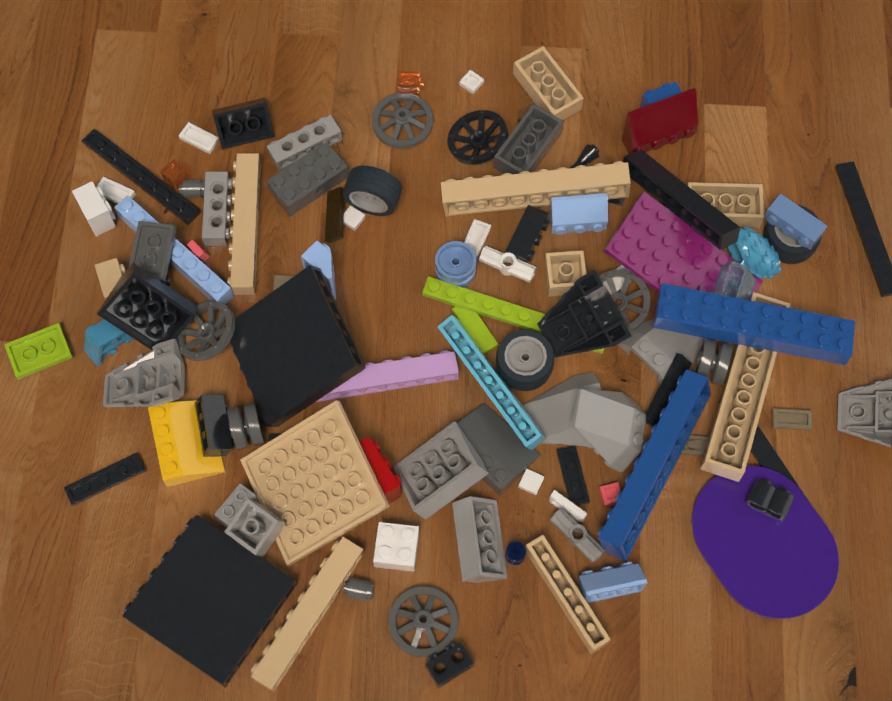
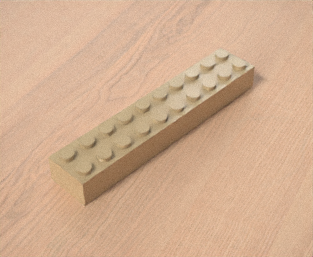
[441,161,631,216]
[700,292,790,482]

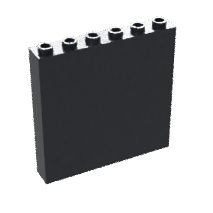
[224,265,366,427]
[123,515,297,688]

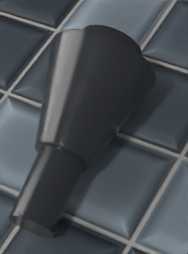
[570,144,599,168]

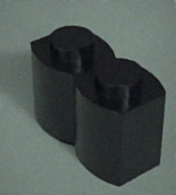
[745,479,794,521]

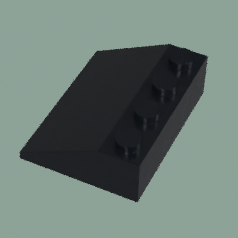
[97,263,196,350]

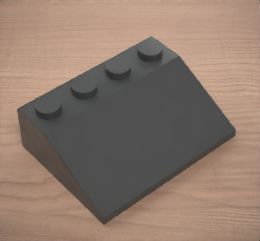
[457,403,541,496]

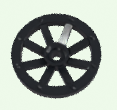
[447,110,508,165]

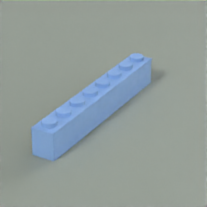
[114,195,234,305]

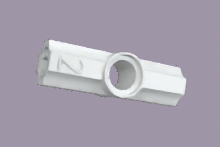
[479,246,537,283]

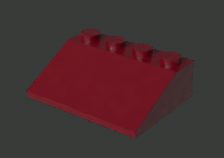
[622,88,698,154]

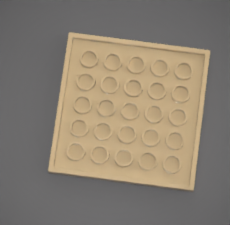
[240,400,390,565]

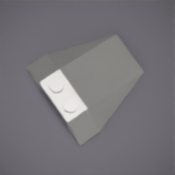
[618,318,705,385]
[103,338,185,407]
[523,372,602,449]
[837,379,892,448]
[572,389,646,472]

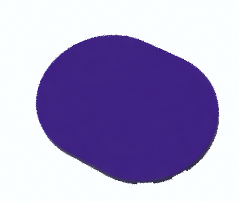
[692,466,839,619]

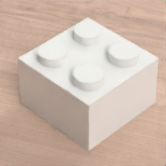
[72,182,116,237]
[373,522,419,572]

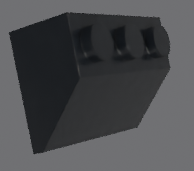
[212,98,275,150]

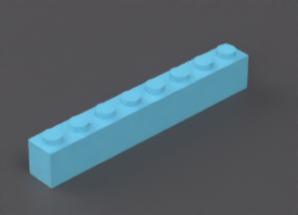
[437,315,547,450]

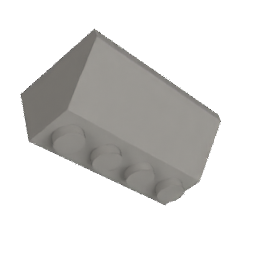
[452,496,508,583]

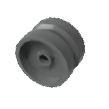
[695,338,733,386]
[227,402,265,450]

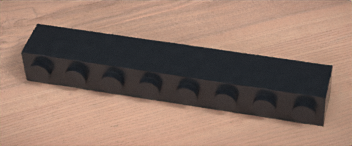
[623,150,740,250]

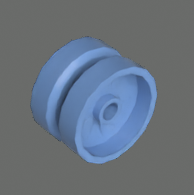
[435,241,476,288]

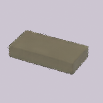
[771,408,812,431]

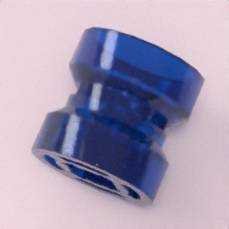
[505,541,526,566]

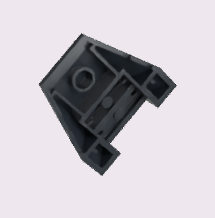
[537,269,632,358]

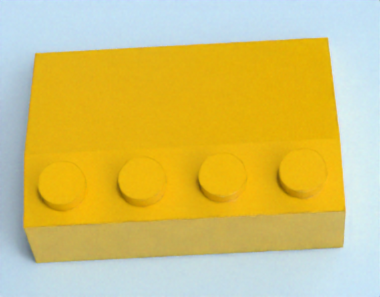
[148,400,225,487]

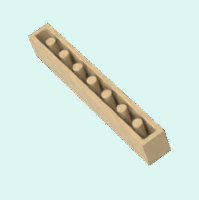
[227,153,261,295]
[251,537,364,693]

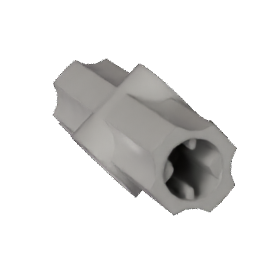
[550,508,605,564]

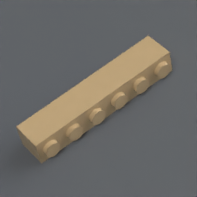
[525,535,611,654]

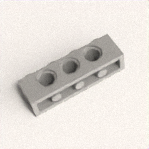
[267,115,342,172]
[202,172,233,246]

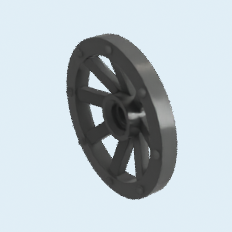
[372,93,433,149]
[599,269,651,332]
[175,301,235,361]
[388,586,458,657]

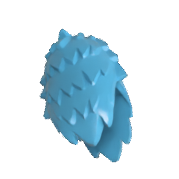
[727,227,782,279]

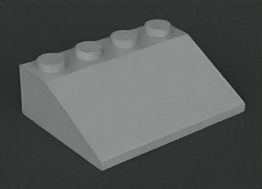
[393,421,489,519]

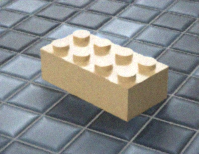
[513,46,584,120]
[687,182,764,228]

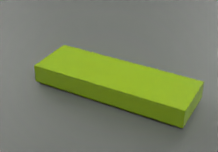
[452,307,498,354]

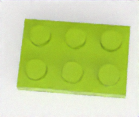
[4,323,73,380]

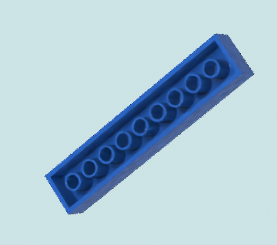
[653,283,855,365]
[598,369,711,562]

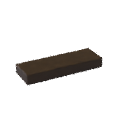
[325,187,344,244]

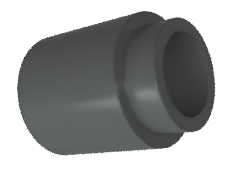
[179,179,205,198]
[343,578,374,601]

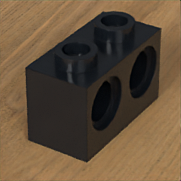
[425,642,474,689]

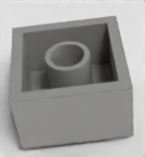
[225,498,286,557]

